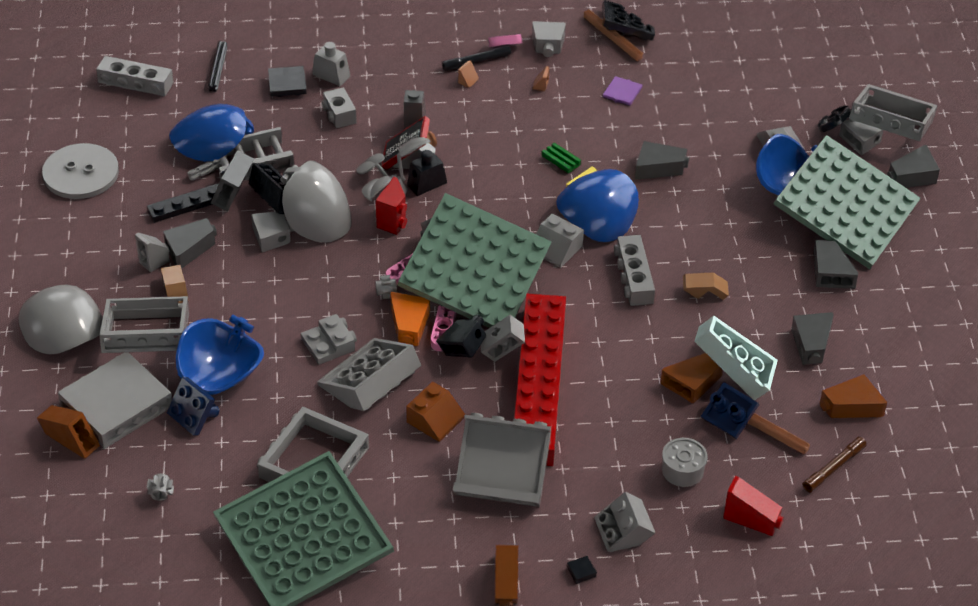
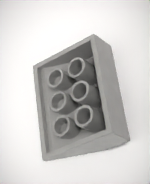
[317,338,421,411]

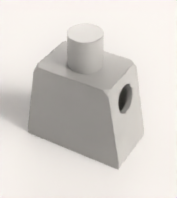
[532,21,566,57]
[312,42,350,86]
[839,119,883,155]
[251,212,294,252]

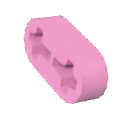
[488,34,522,47]

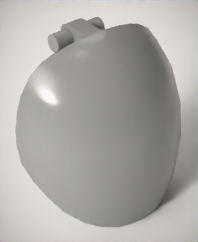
[280,161,352,243]
[18,284,103,354]

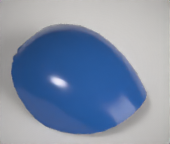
[169,104,254,162]
[756,134,817,196]
[556,169,639,242]
[176,315,264,395]

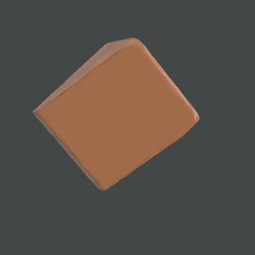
[458,61,479,88]
[532,66,550,91]

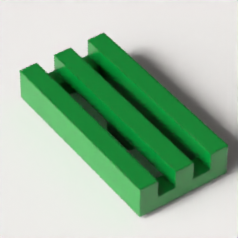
[541,142,581,174]

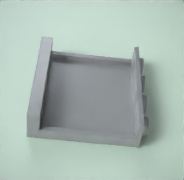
[58,352,172,449]
[453,413,551,507]

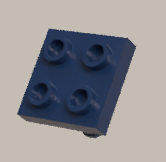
[166,377,220,436]
[701,382,759,440]

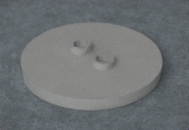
[42,143,119,199]

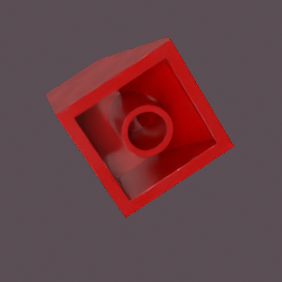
[376,177,407,235]

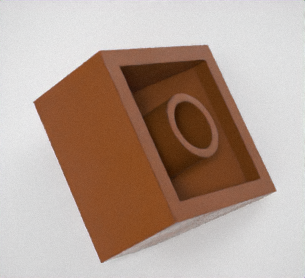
[406,381,465,442]

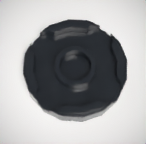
[817,105,851,132]

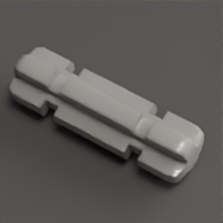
[187,159,222,181]

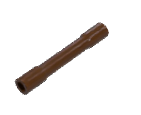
[802,436,867,493]

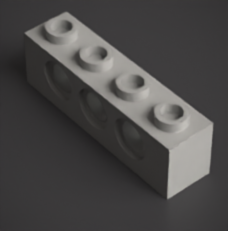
[96,56,173,96]
[614,235,655,306]

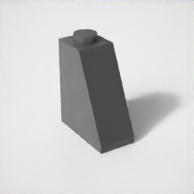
[404,90,426,129]
[635,141,690,180]
[887,145,940,188]
[211,150,254,212]
[163,218,217,269]
[813,240,858,289]
[791,312,834,365]

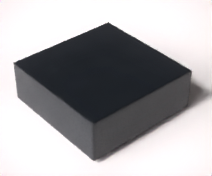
[567,556,597,584]

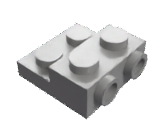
[301,314,357,365]

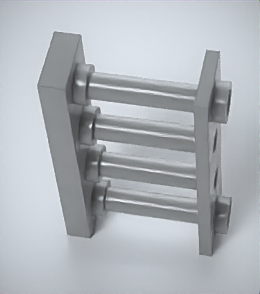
[219,127,294,181]

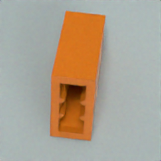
[390,291,430,347]

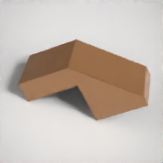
[161,265,189,303]
[683,273,729,300]

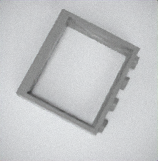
[849,84,938,141]
[99,296,189,353]
[257,407,369,482]

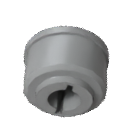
[662,438,708,487]

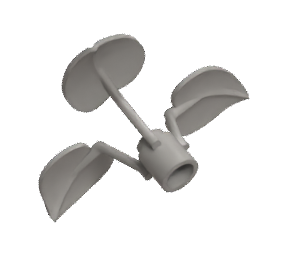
[356,137,431,201]

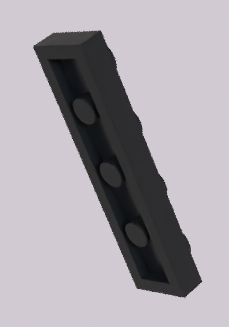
[147,183,219,223]

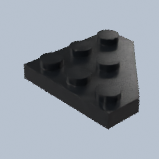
[602,0,655,41]

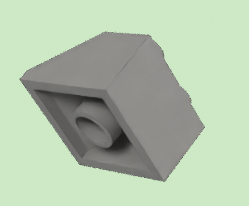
[536,214,584,268]

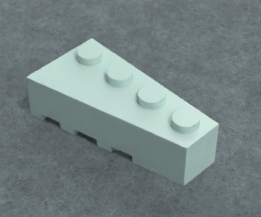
[694,316,778,400]

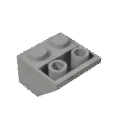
[594,492,655,552]

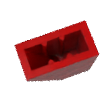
[723,476,784,536]

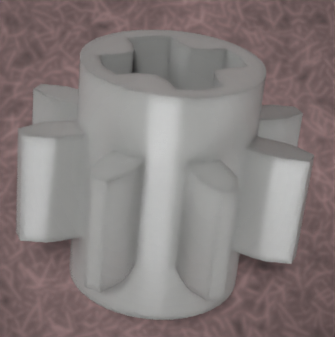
[375,275,397,299]
[146,473,174,501]

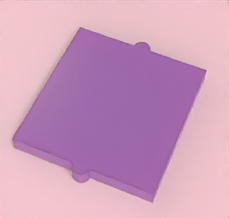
[603,76,642,106]

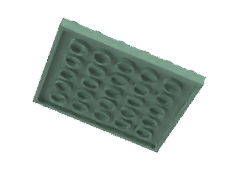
[773,135,920,269]
[397,193,552,328]
[213,451,394,606]

